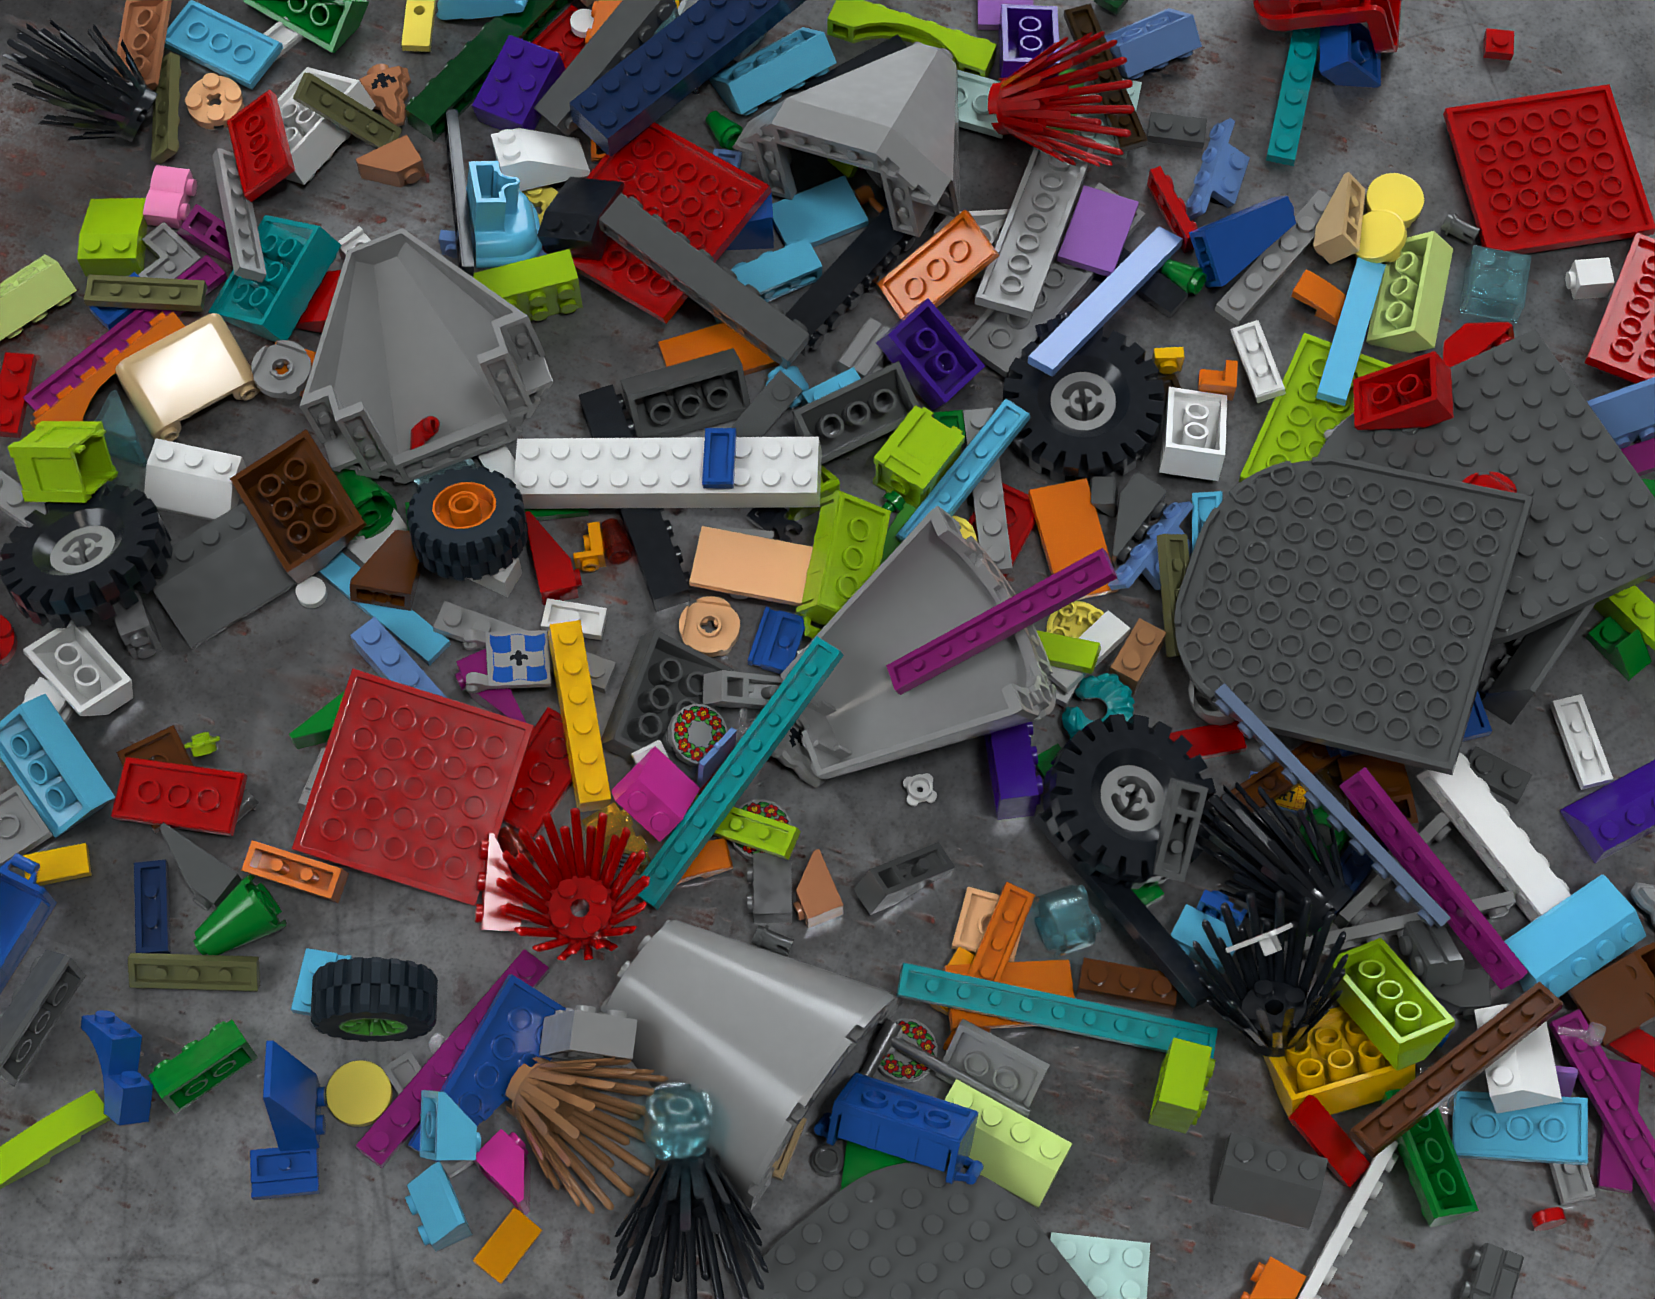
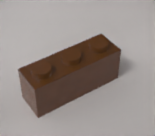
[1076,957,1177,1016]

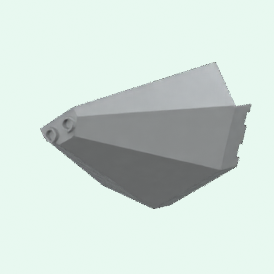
[732,42,960,237]
[299,228,553,484]

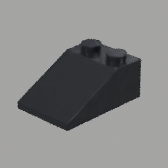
[537,177,624,260]

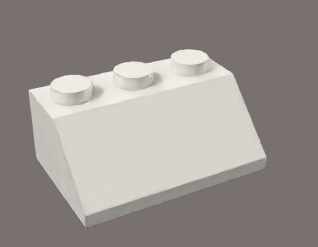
[144,438,246,521]
[23,619,133,716]
[1474,1003,1563,1114]

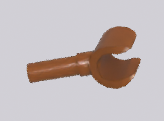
[855,185,884,213]

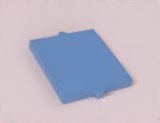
[697,727,737,788]

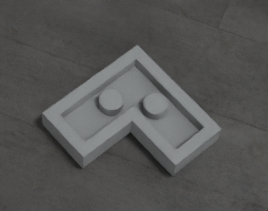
[138,222,202,279]

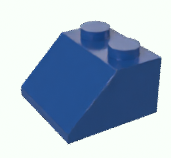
[1319,23,1381,88]

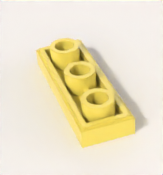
[401,0,436,52]

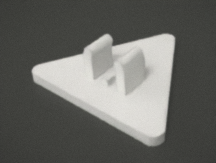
[1225,923,1293,956]

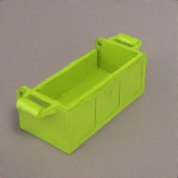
[795,490,891,639]

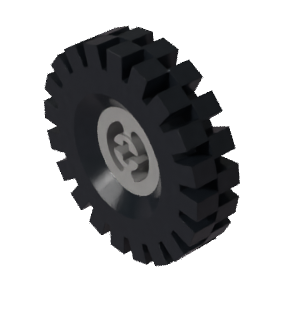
[1003,327,1165,485]
[0,484,173,628]
[1042,714,1216,889]

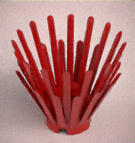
[988,31,1135,167]
[496,808,650,961]

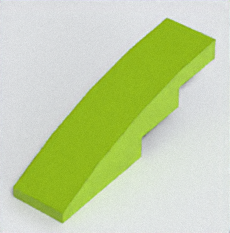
[0,1090,110,1189]

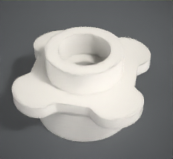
[903,773,937,806]

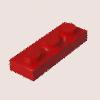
[1147,166,1198,253]
[0,352,37,438]

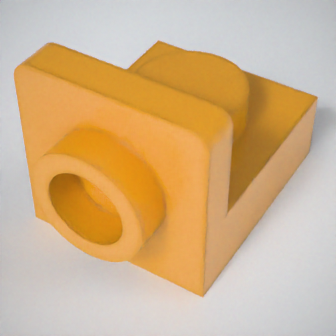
[573,522,606,572]

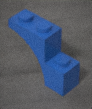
[81,1010,153,1126]

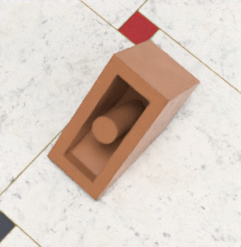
[356,135,426,188]
[793,849,844,928]

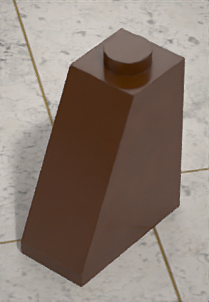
[350,530,423,611]

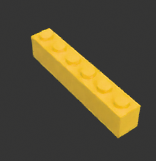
[548,620,611,812]

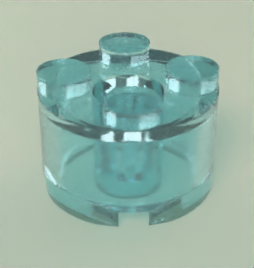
[1033,885,1101,958]
[643,1082,713,1161]

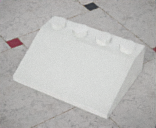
[277,67,376,185]

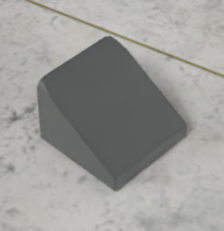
[1091,477,1118,517]

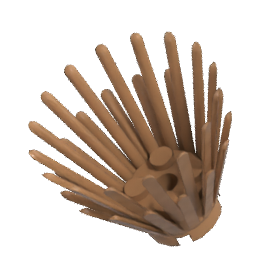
[505,1057,676,1214]

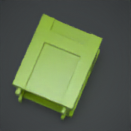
[873,405,965,508]
[8,421,118,503]

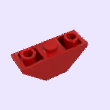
[1443,322,1514,368]

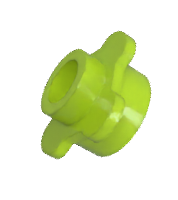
[184,732,220,757]

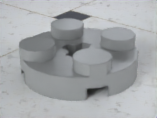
[251,340,312,400]

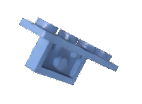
[1186,118,1250,221]
[1108,501,1194,590]

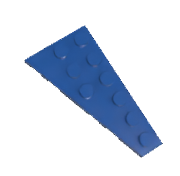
[408,974,566,1162]

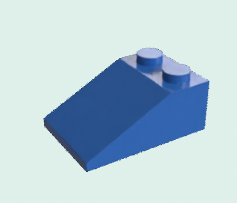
[263,1040,327,1151]

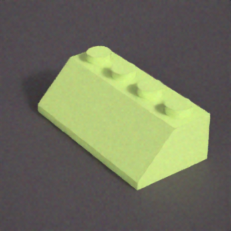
[1366,231,1453,353]
[0,254,77,341]
[944,1079,1072,1209]

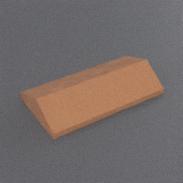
[114,0,172,90]

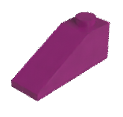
[176,204,233,266]
[454,648,526,723]

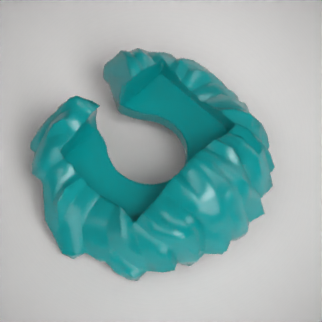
[1062,673,1135,738]

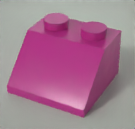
[611,746,700,842]
[474,1129,531,1216]

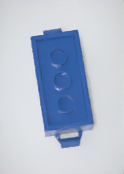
[0,853,57,994]
[814,1073,984,1185]

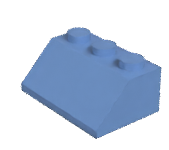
[1104,8,1202,80]
[1587,377,1655,449]

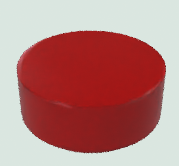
[1531,1207,1567,1231]

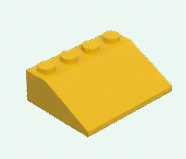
[1263,1006,1416,1126]

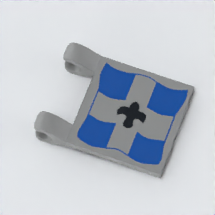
[464,629,551,693]

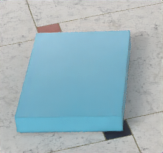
[772,176,869,247]

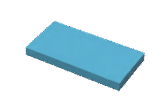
[164,0,283,90]
[1452,1091,1588,1165]

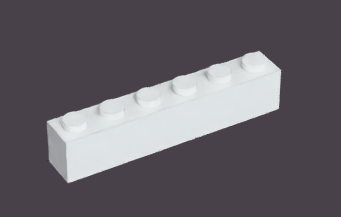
[1416,752,1571,922]

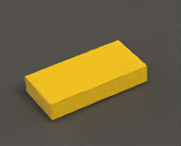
[23,843,92,886]

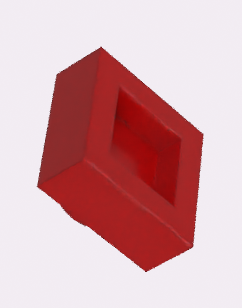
[1483,28,1514,61]

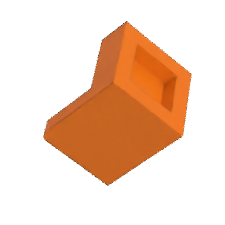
[1198,360,1238,401]

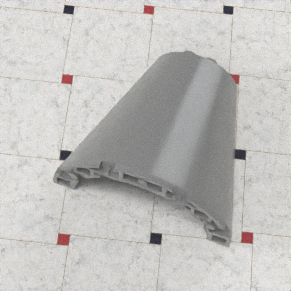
[781,506,1056,779]
[600,919,903,1210]

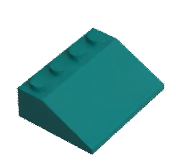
[208,215,342,342]

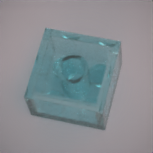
[1459,245,1531,323]

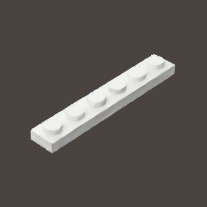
[1296,1141,1399,1299]

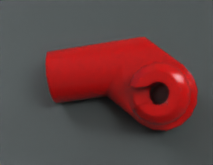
[410,416,440,450]

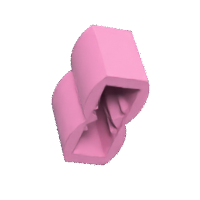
[143,165,197,229]

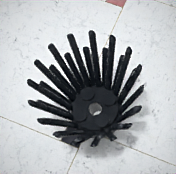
[1193,890,1348,1057]
[610,1143,769,1299]

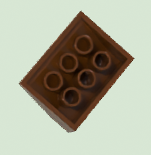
[230,429,367,584]

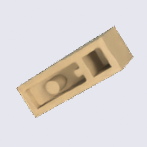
[1313,172,1365,264]

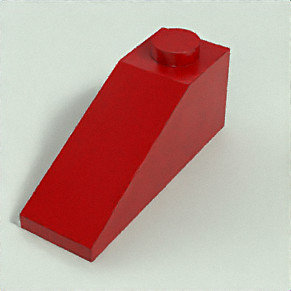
[525,511,583,605]

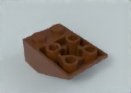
[1337,754,1419,843]
[1567,941,1655,1047]

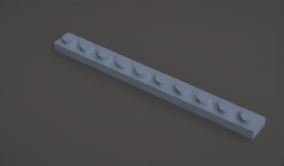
[1214,683,1451,929]

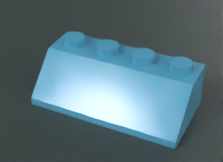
[709,27,837,115]
[0,694,115,838]
[1504,874,1647,997]

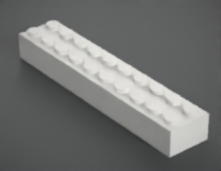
[514,437,822,509]

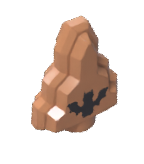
[359,64,411,127]

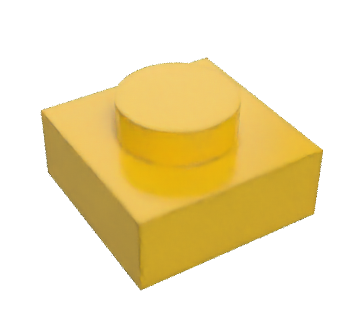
[1152,347,1185,374]

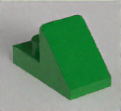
[1585,616,1652,681]

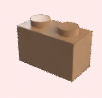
[1109,618,1166,695]

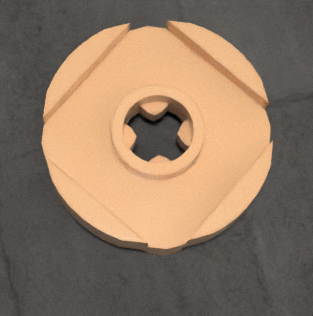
[185,73,244,129]
[679,596,740,657]

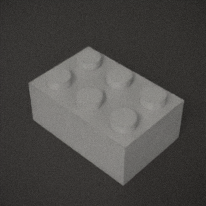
[539,1005,637,1060]

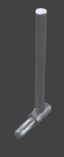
[860,1019,1031,1118]

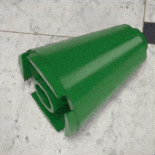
[334,468,397,540]
[193,874,287,955]

